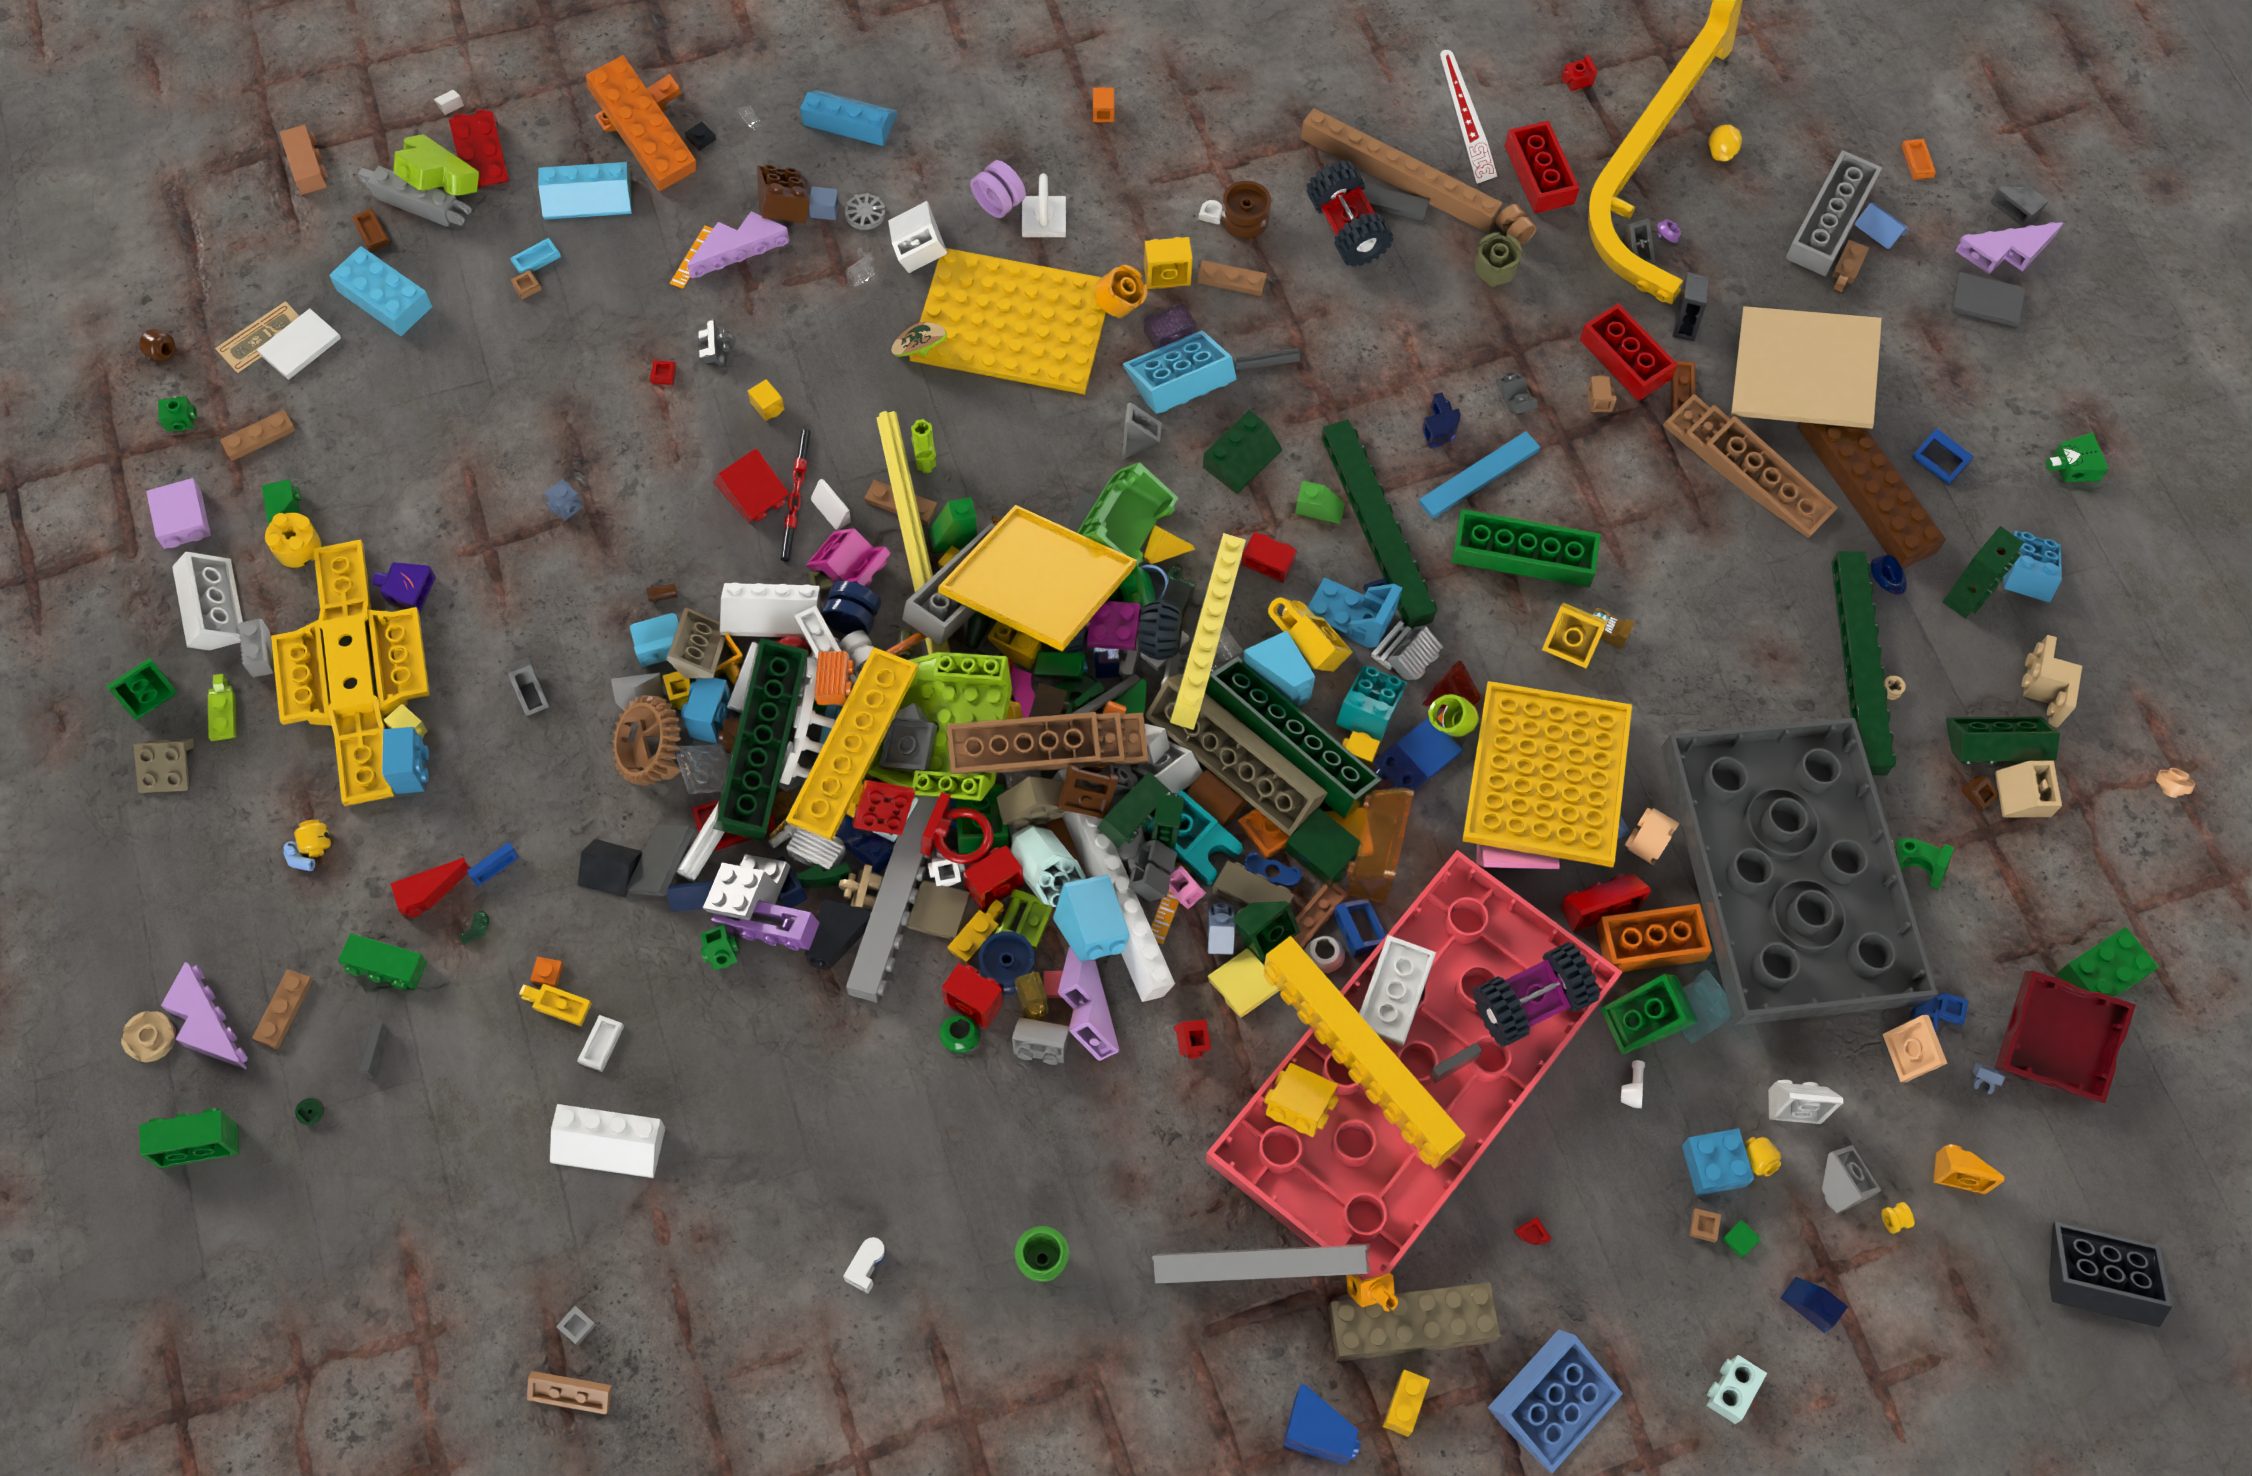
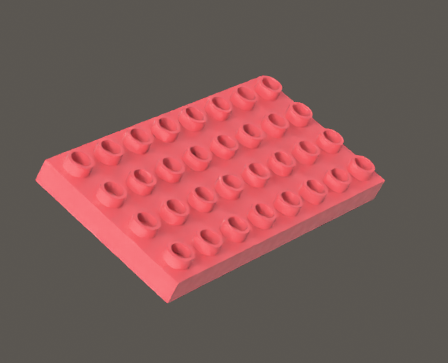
[1205,850,1622,1281]

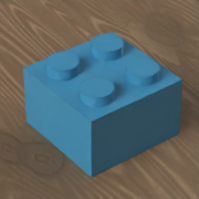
[681,678,731,744]
[382,727,429,794]
[1682,1128,1754,1196]

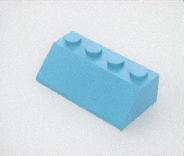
[538,162,632,220]

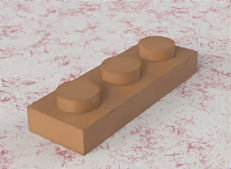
[1197,260,1267,296]
[220,410,296,461]
[864,480,938,526]
[252,969,313,1049]
[527,1371,612,1415]

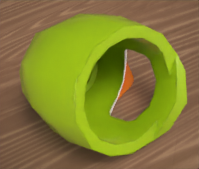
[1428,694,1479,737]

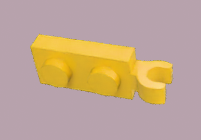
[947,899,1005,965]
[519,984,592,1026]

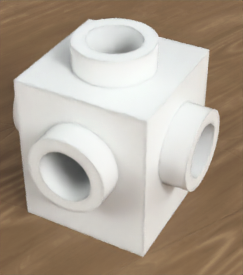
[928,848,965,886]

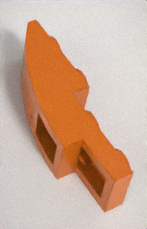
[595,74,682,132]

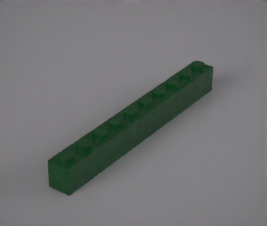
[1321,419,1437,629]
[1831,551,1896,776]

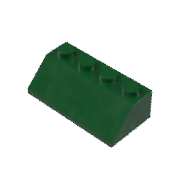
[1946,716,2060,764]

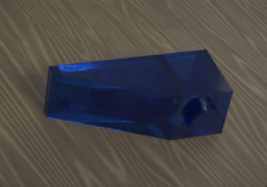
[835,814,893,874]

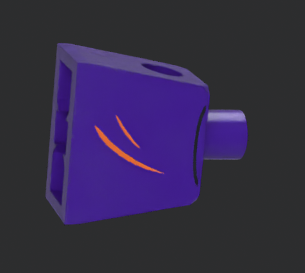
[372,562,436,614]

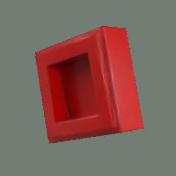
[650,360,677,385]

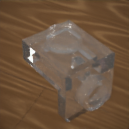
[847,247,875,288]

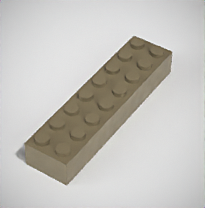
[1145,674,1328,837]

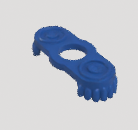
[1244,852,1302,888]

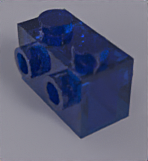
[1374,742,1430,800]

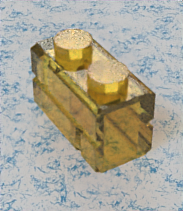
[1014,971,1048,1021]

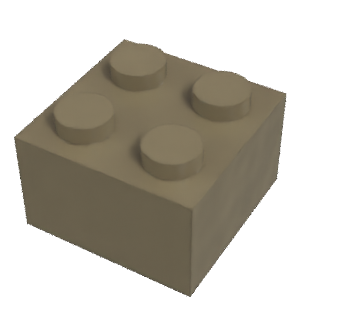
[996,776,1066,828]

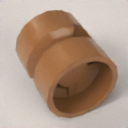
[1495,204,1537,245]

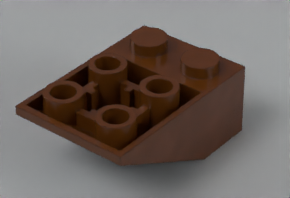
[757,164,810,224]

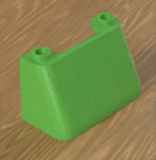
[1077,462,1178,567]

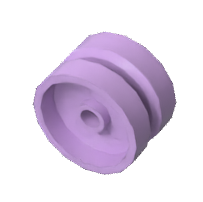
[970,160,1026,218]

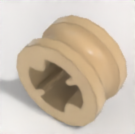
[1883,676,1906,700]

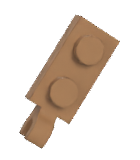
[1832,240,1869,293]

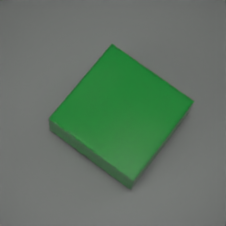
[1722,1220,1761,1259]

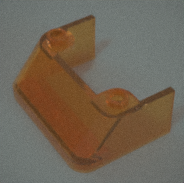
[1347,787,1414,904]

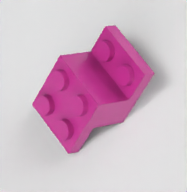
[806,528,891,587]

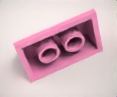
[1476,844,1560,869]

